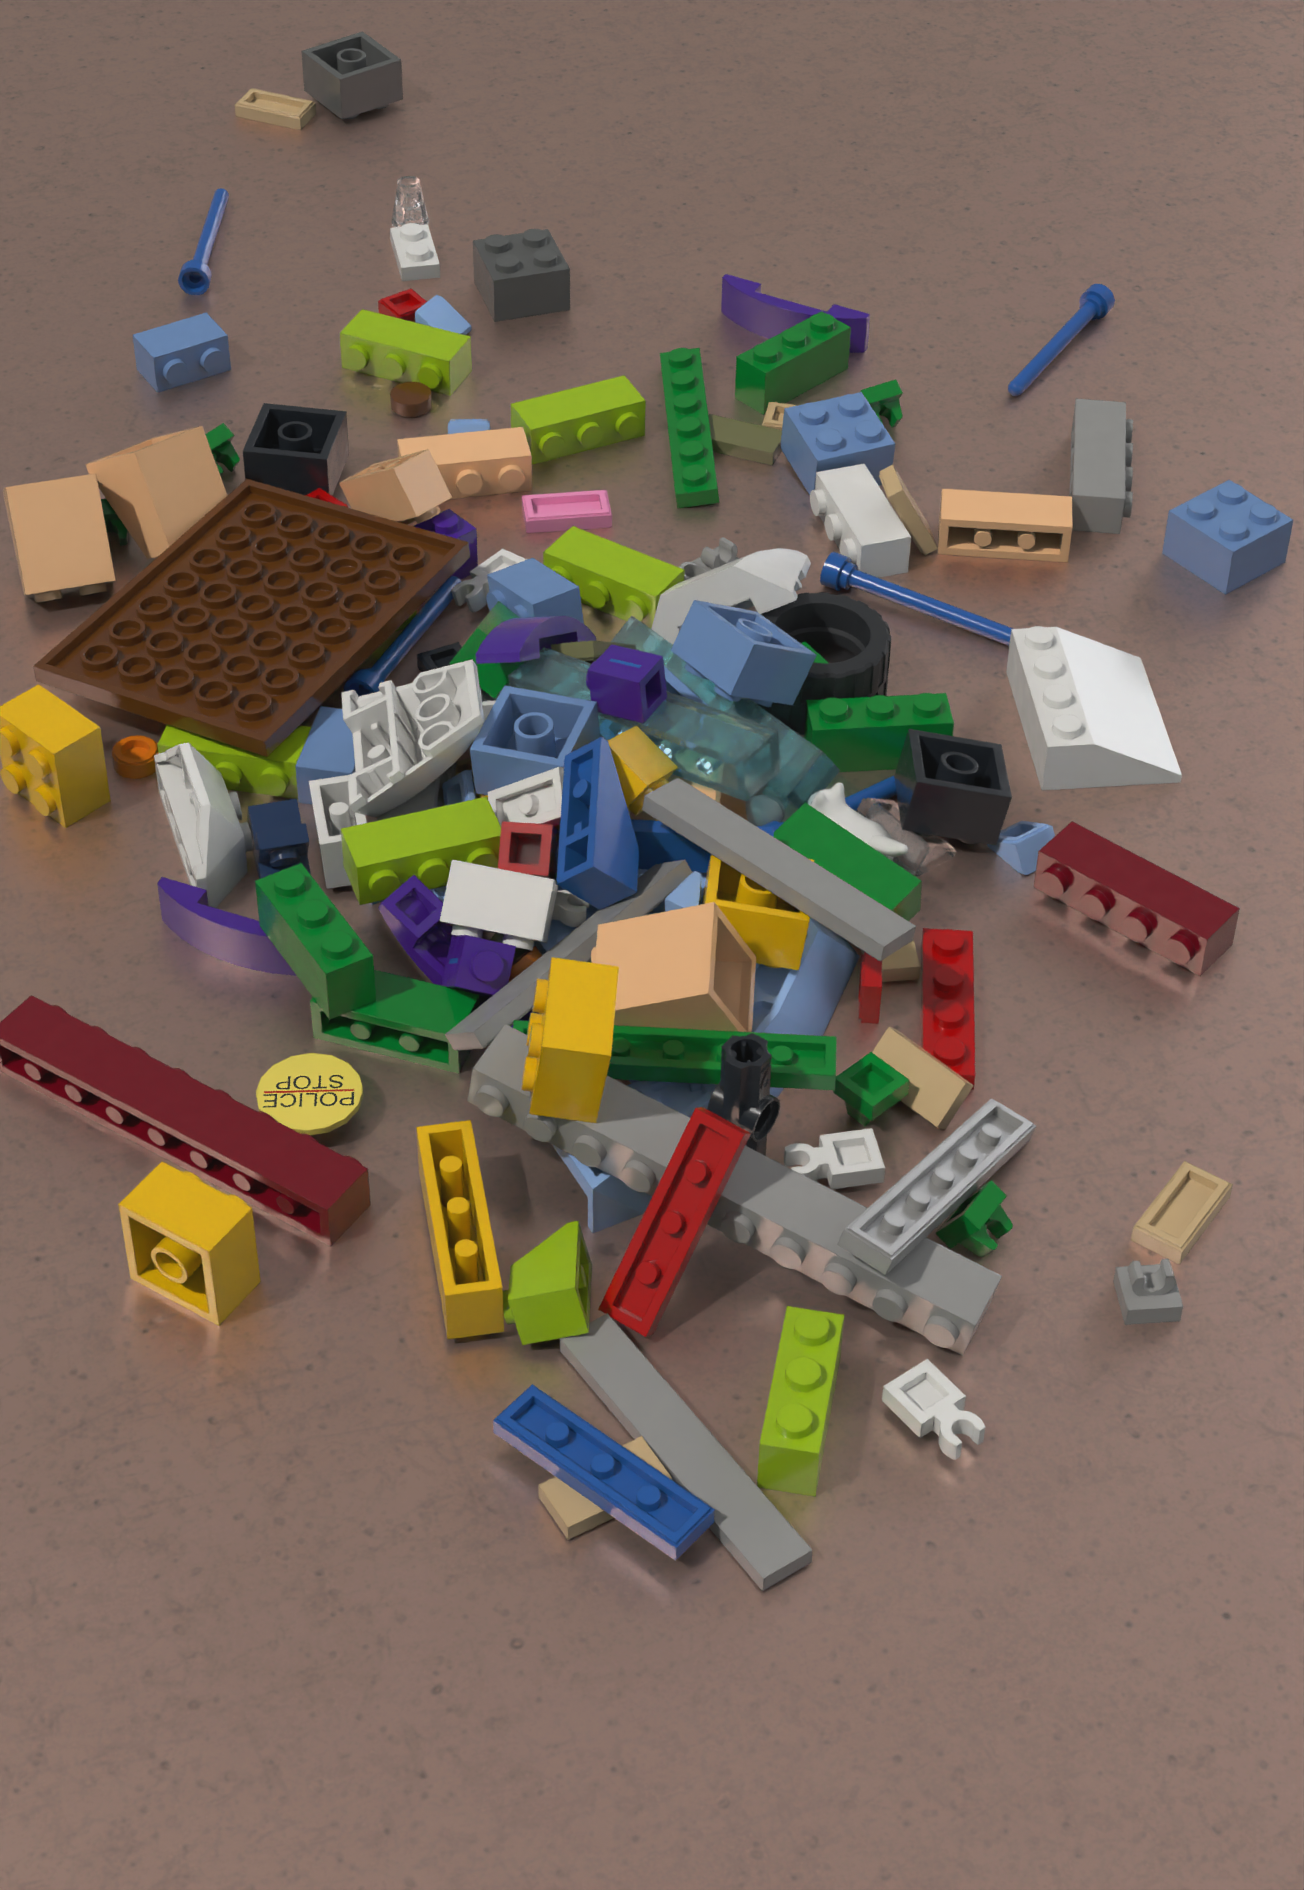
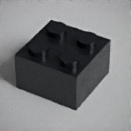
[243,403,349,496]
[894,729,1012,845]

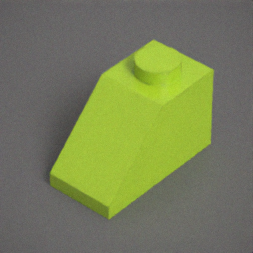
[503,1221,592,1345]

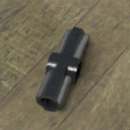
[707,1033,780,1156]

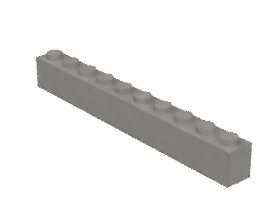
[467,1024,1002,1356]

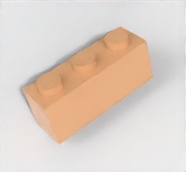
[397,427,532,499]
[339,449,452,525]
[938,488,1073,563]

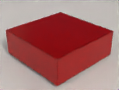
[378,288,427,322]
[858,952,882,1024]

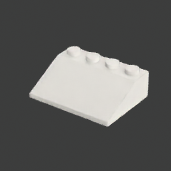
[1006,626,1182,791]

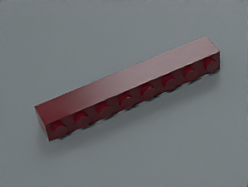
[0,995,371,1247]

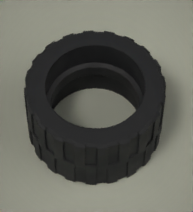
[756,592,891,735]

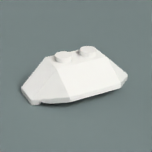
[154,742,253,908]

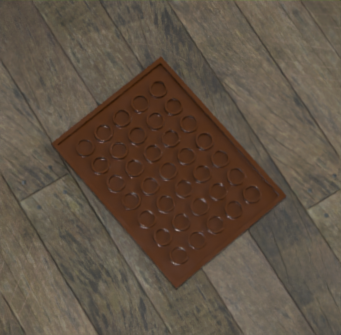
[33,479,470,757]

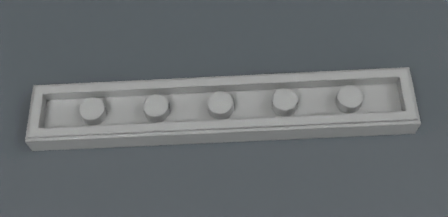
[642,778,916,961]
[445,859,692,1051]
[837,1099,1036,1275]
[560,1313,813,1591]

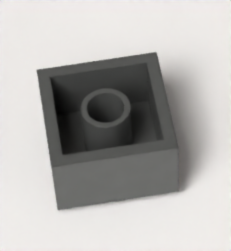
[301,31,403,120]
[473,229,570,322]

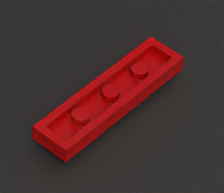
[921,928,976,1090]
[598,1107,751,1337]

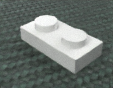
[390,223,440,281]
[487,767,564,826]

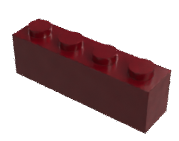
[1034,821,1240,976]

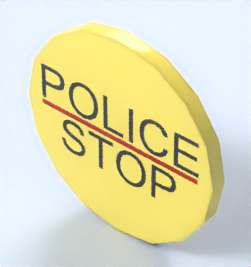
[256,1053,363,1136]

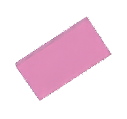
[522,490,612,533]

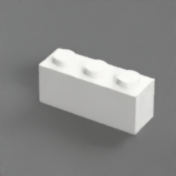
[810,464,911,578]

